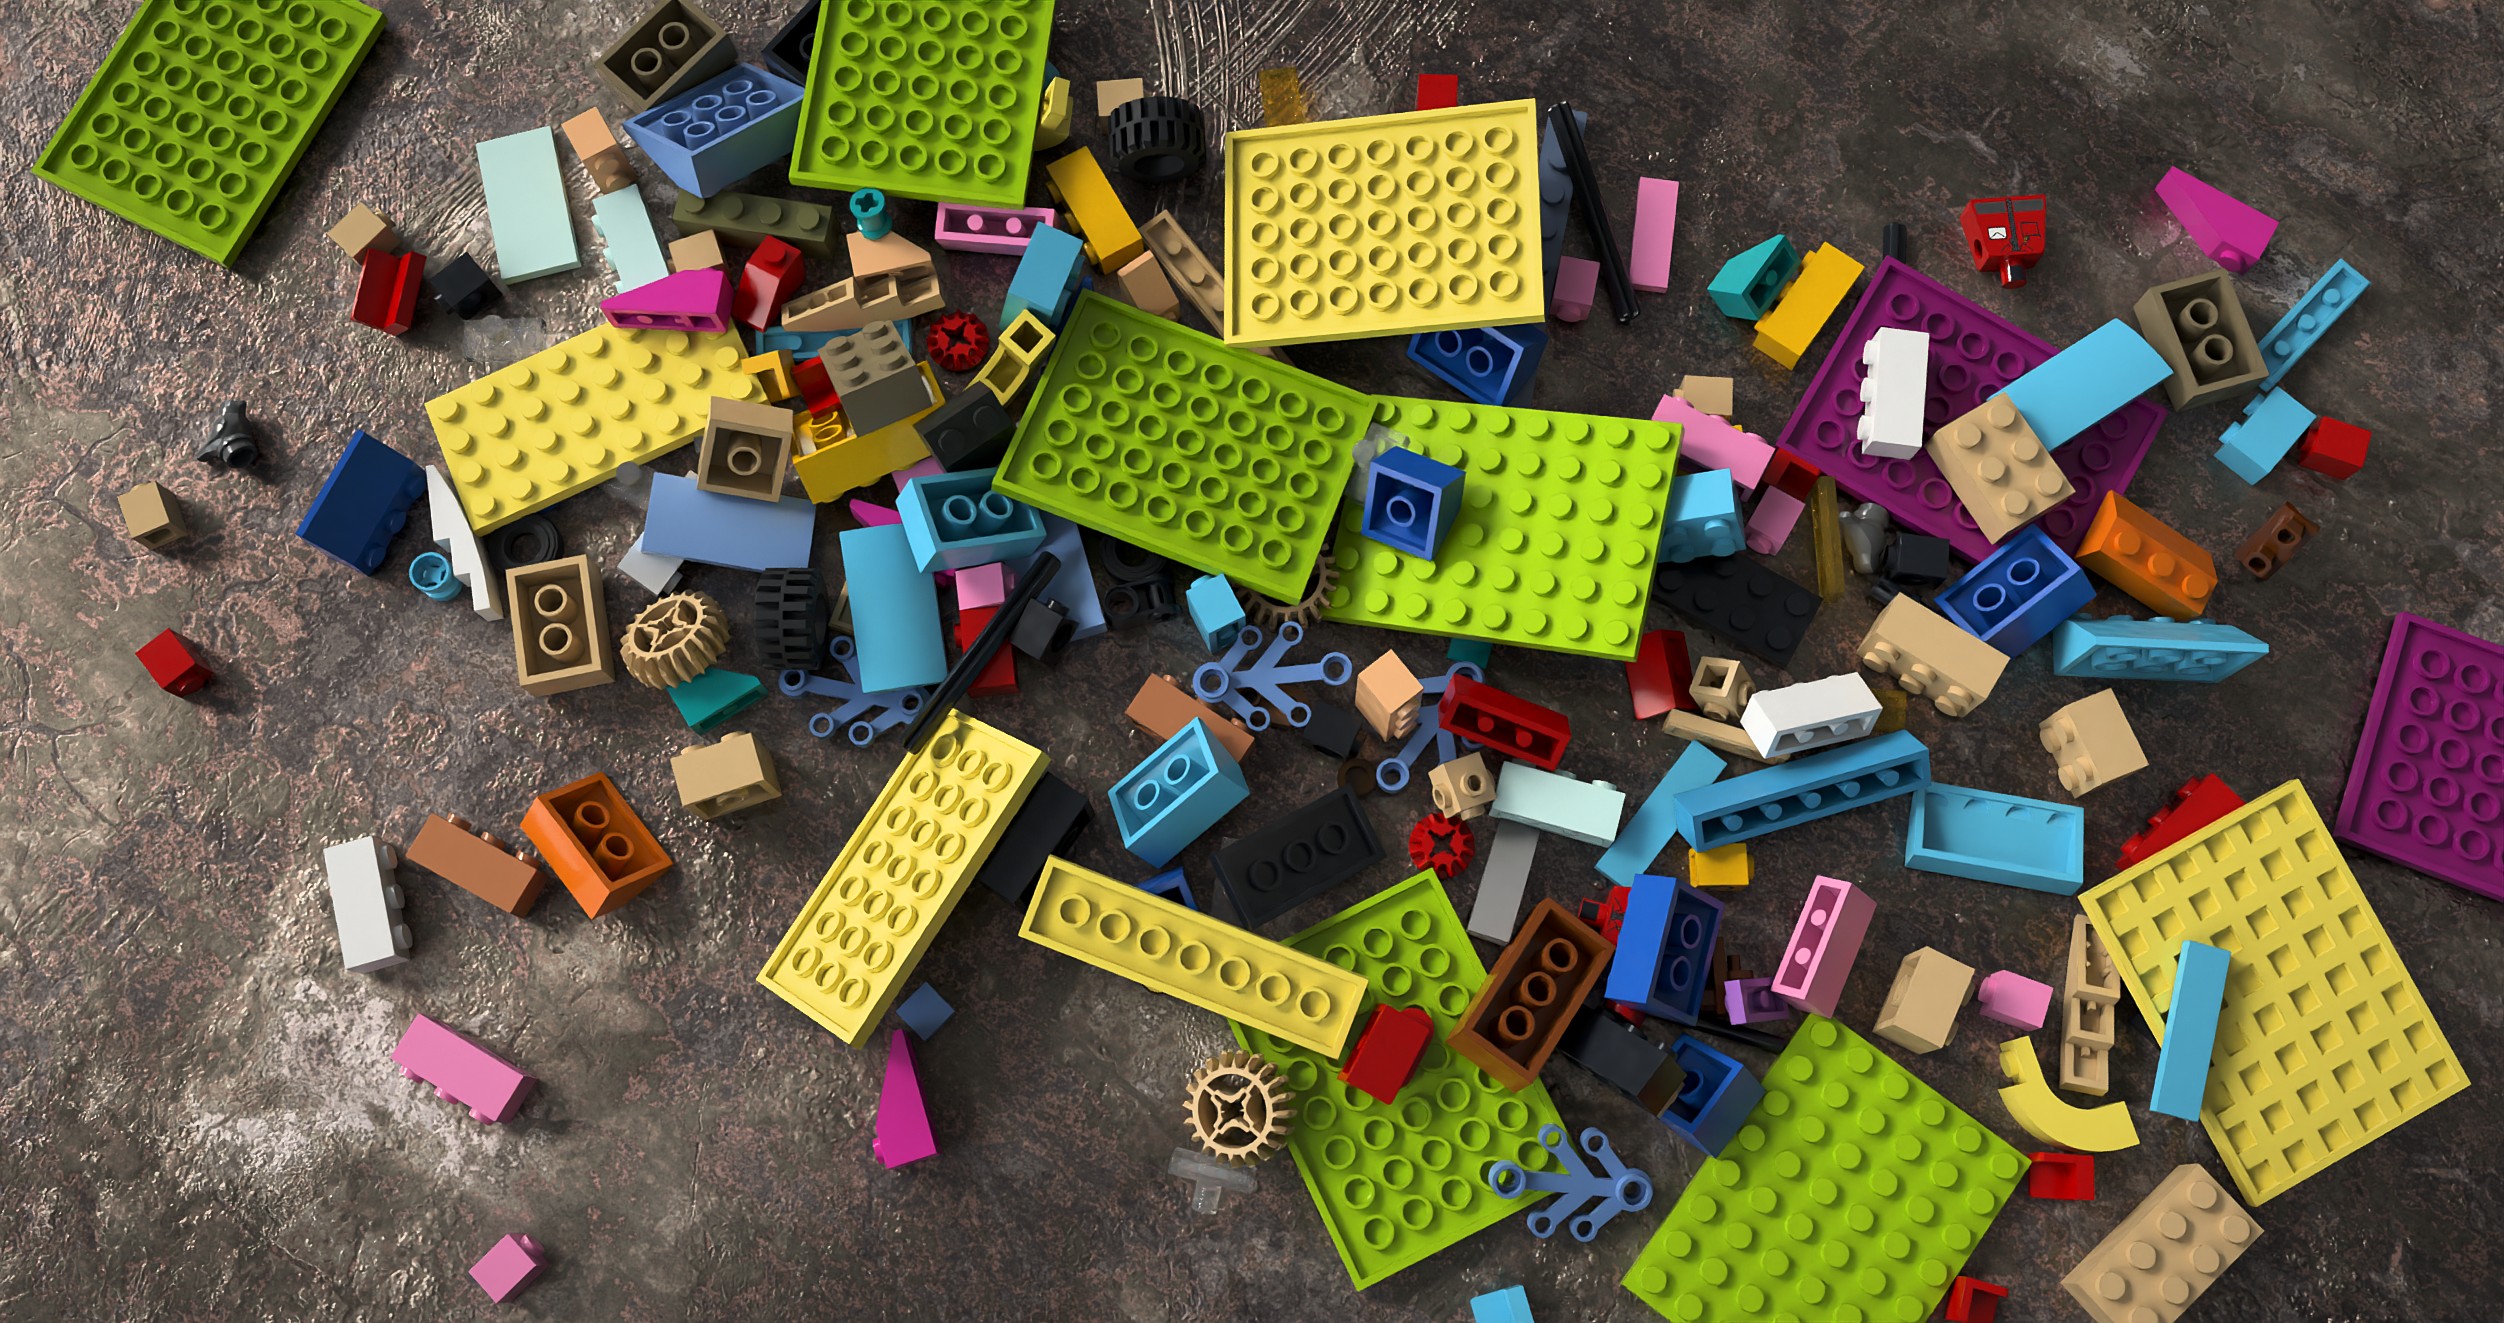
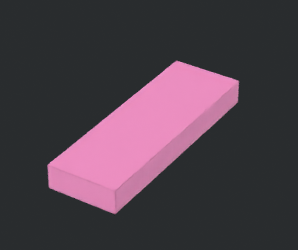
[1628,177,1679,293]

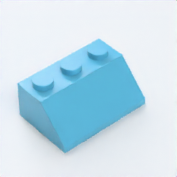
[1107,716,1250,869]

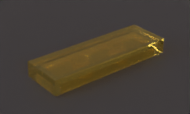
[1810,476,1845,604]

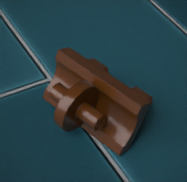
[2233,501,2321,581]
[1699,936,1754,1018]

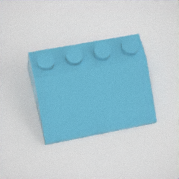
[2052,613,2269,683]

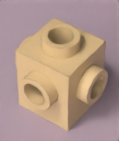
[1689,656,1756,722]
[1428,752,1497,821]

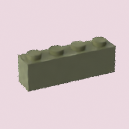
[672,188,841,261]

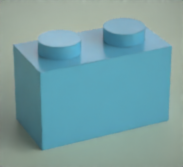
[2214,386,2317,486]
[1186,573,1247,654]

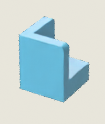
[1470,1284,1534,1323]

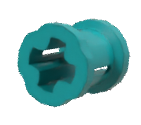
[850,188,892,240]

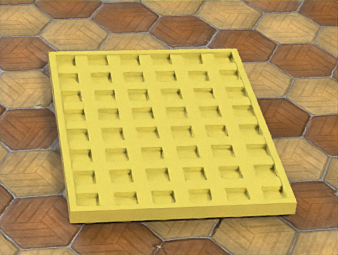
[2077,779,2471,1207]

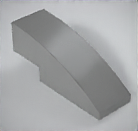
[1466,818,1540,947]

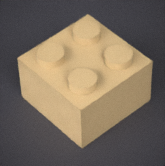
[697,396,793,503]
[2038,688,2149,799]
[670,731,782,821]
[1872,946,1975,1055]

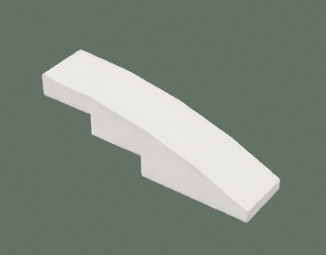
[426,465,504,621]

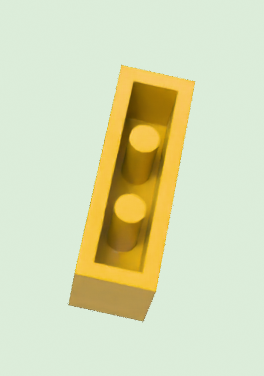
[1045,145,1144,275]
[1753,241,1865,371]

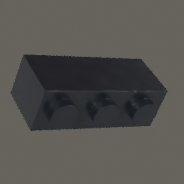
[1555,1004,1687,1117]

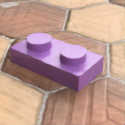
[1724,977,1790,1025]

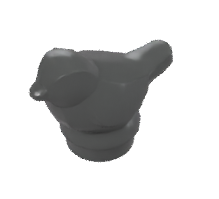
[195,400,258,468]
[1838,503,1890,574]

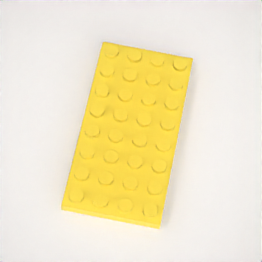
[424,315,772,538]
[756,708,1051,1051]

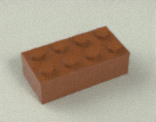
[1445,897,1617,1093]

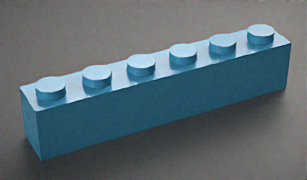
[1673,729,1932,853]

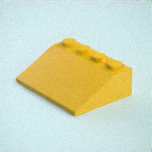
[790,360,946,505]

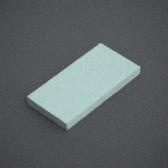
[476,126,581,285]

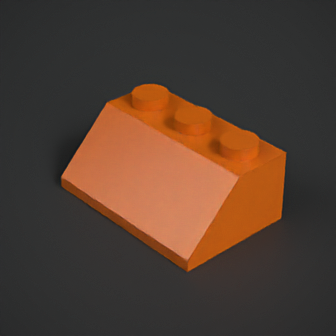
[2074,490,2218,622]
[520,771,674,920]

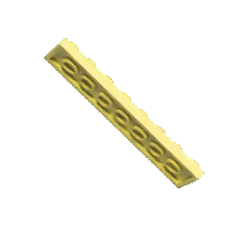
[1018,854,1369,1060]

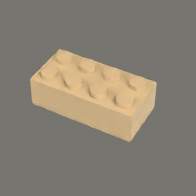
[2060,1163,2264,1323]

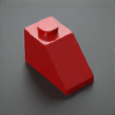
[730,235,806,333]

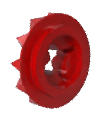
[926,309,989,371]
[1409,813,1475,879]

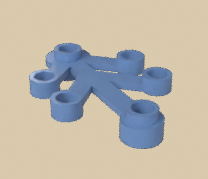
[1193,621,1352,732]
[778,636,931,748]
[1372,661,1486,794]
[1488,1123,1653,1242]

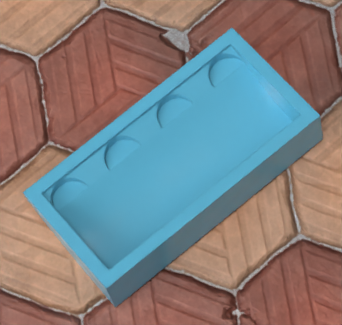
[1986,318,2174,454]
[839,523,949,695]
[1905,782,2084,896]

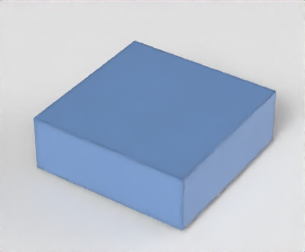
[895,982,956,1042]

